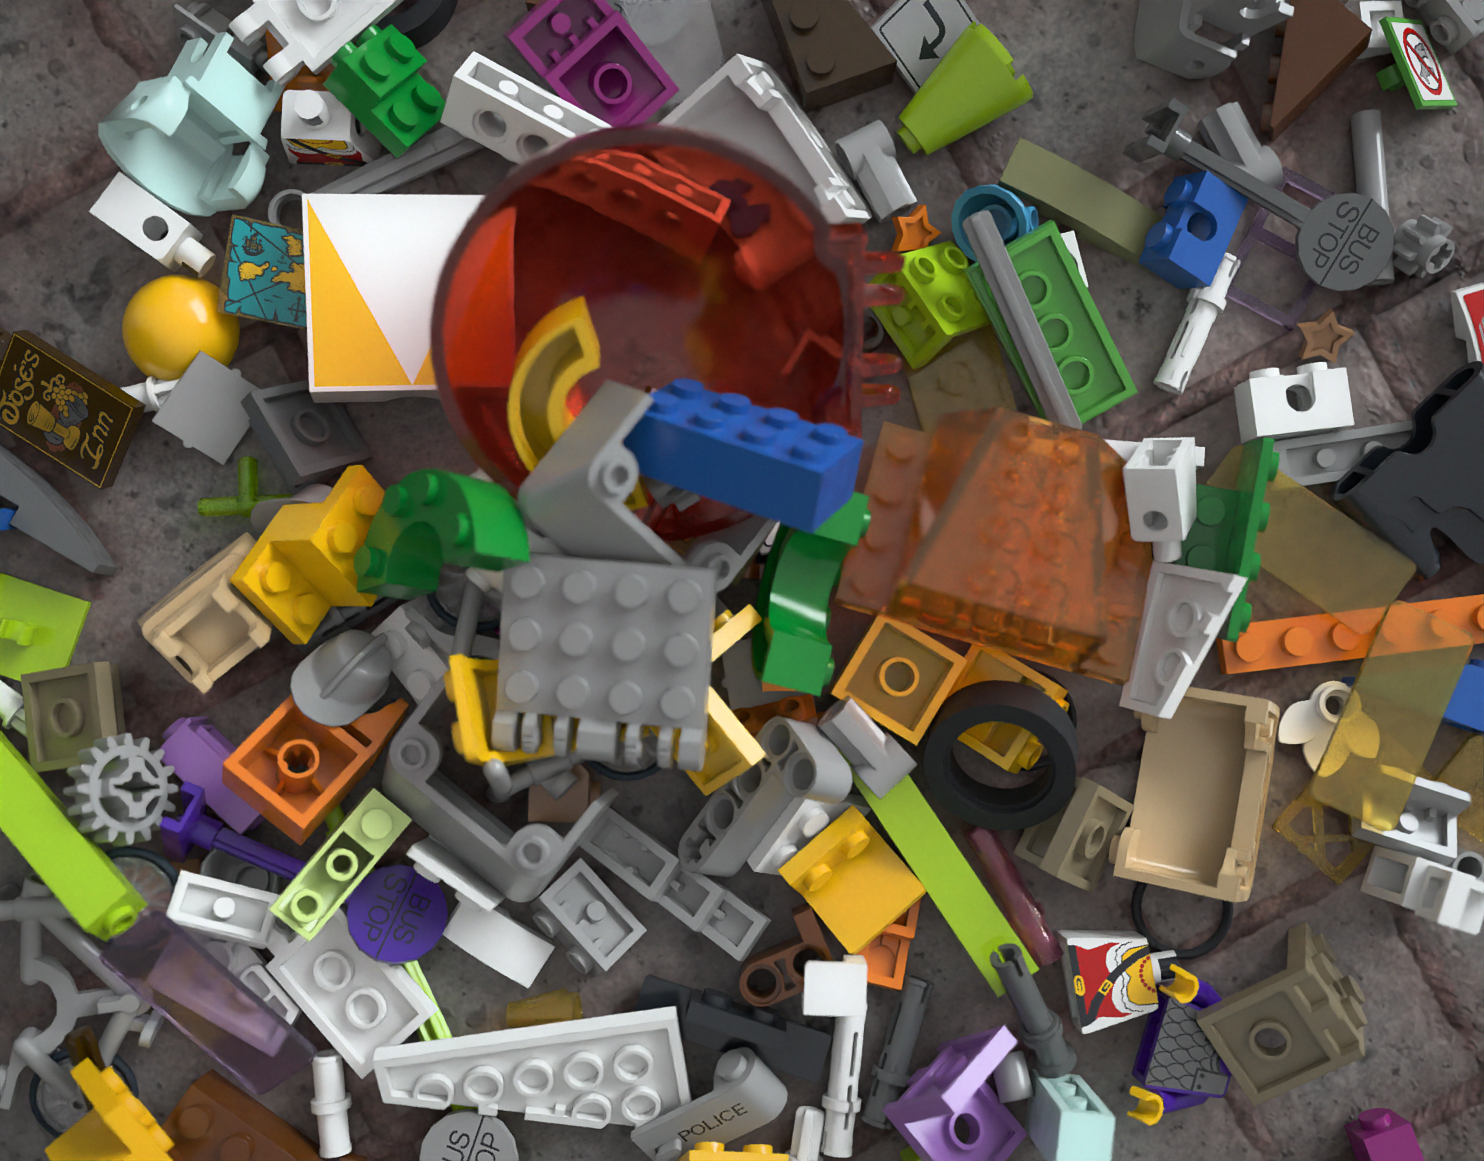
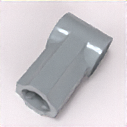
[1197,102,1283,200]
[835,120,917,224]
[817,695,917,799]

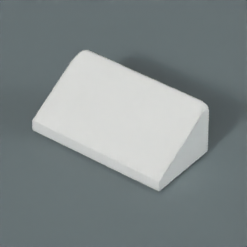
[163,870,280,949]

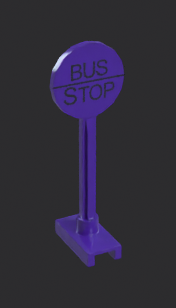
[159,781,448,965]

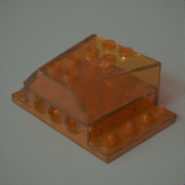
[833,406,1153,686]

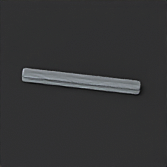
[962,210,1082,437]

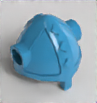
[951,184,1039,262]

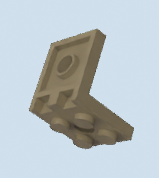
[1196,921,1367,1106]

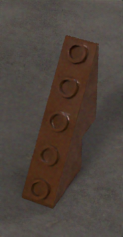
[1260,0,1373,143]

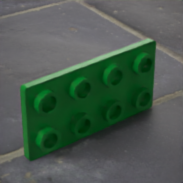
[1171,437,1280,643]

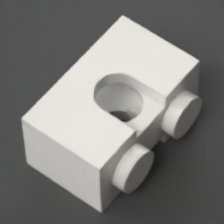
[1234,362,1354,444]
[1360,845,1476,910]

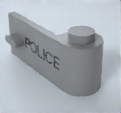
[631,1047,788,1161]

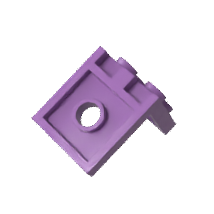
[882,1026,1028,1161]

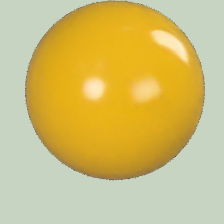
[122,274,240,381]

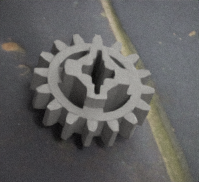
[63,733,178,847]

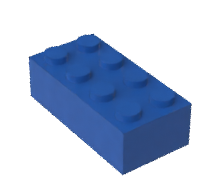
[621,378,864,534]

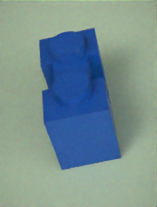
[1138,170,1248,289]

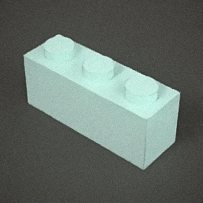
[1025,1069,1115,1161]

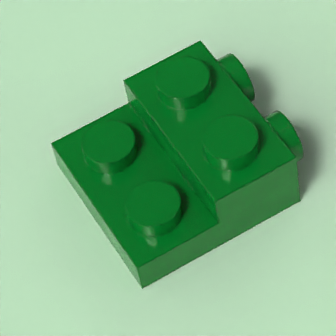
[323,24,446,159]

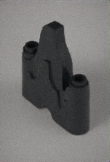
[1329,361,1484,582]

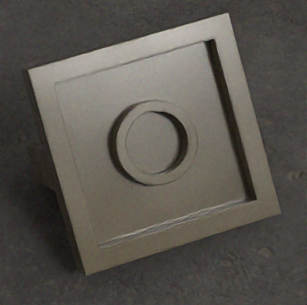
[21,661,126,772]
[1013,776,1134,894]

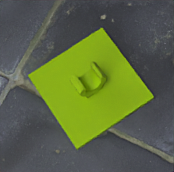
[0,572,92,682]

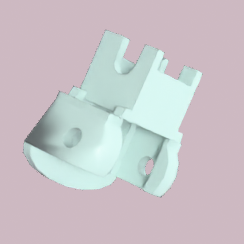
[98,32,286,217]

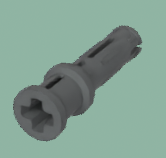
[990,943,1077,1079]

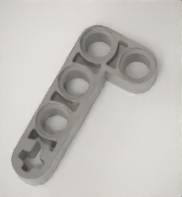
[678,716,852,877]

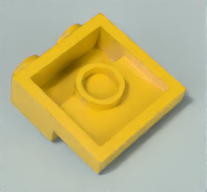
[943,636,1069,774]

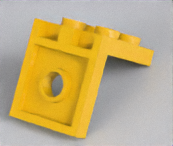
[649,604,766,796]

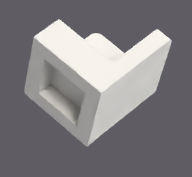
[1414,865,1484,935]
[802,955,867,1017]

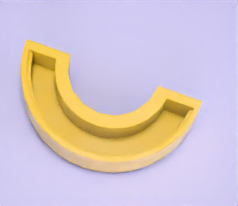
[508,296,648,510]

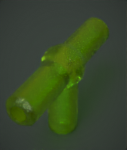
[197,456,292,518]

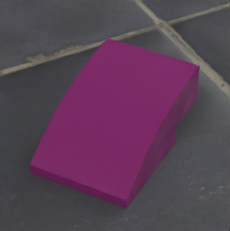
[503,0,680,136]

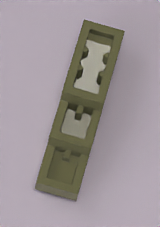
[997,137,1163,275]

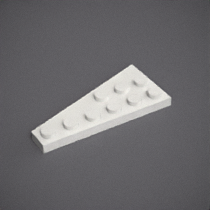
[372,1006,692,1129]

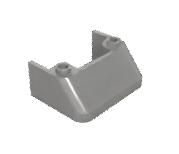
[518,379,776,592]
[382,676,619,902]

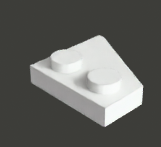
[747,793,871,875]

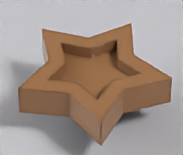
[1297,308,1355,363]

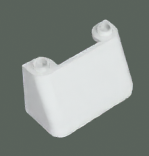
[651,54,872,289]

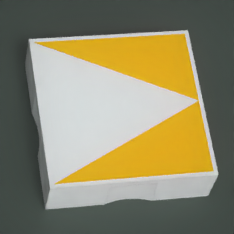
[302,194,513,403]

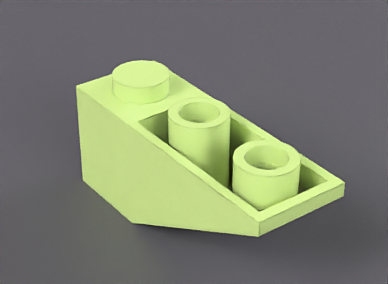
[269,787,412,942]

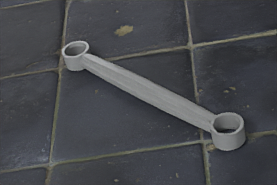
[268,84,551,234]

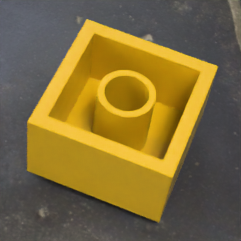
[827,608,968,746]

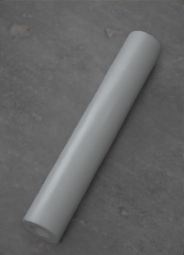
[1350,109,1395,286]

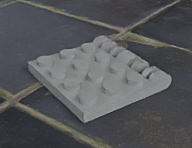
[492,553,718,772]

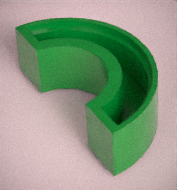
[354,468,530,600]
[751,491,871,696]

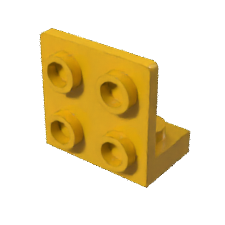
[778,805,926,955]

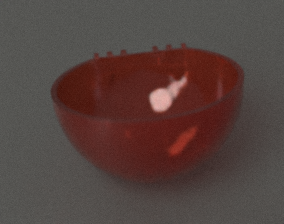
[430,123,905,542]

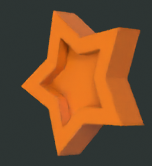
[891,205,941,252]

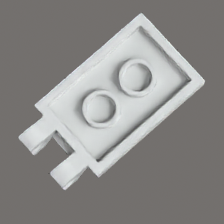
[228,0,404,87]
[265,903,438,1079]

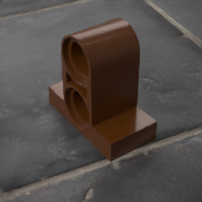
[739,902,834,1007]

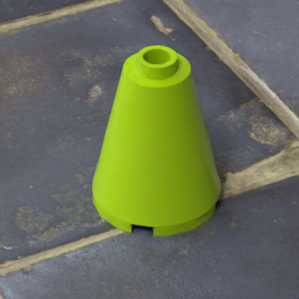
[896,21,1033,156]

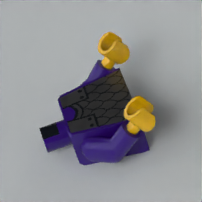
[1127,964,1233,1125]

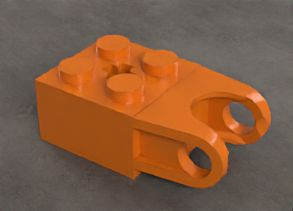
[222,694,410,846]

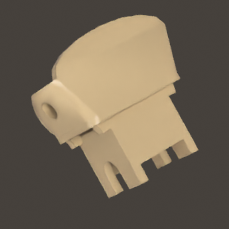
[137,532,273,694]

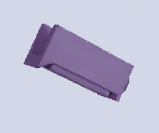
[159,716,266,835]

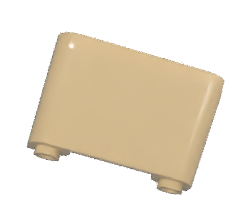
[1109,687,1280,903]

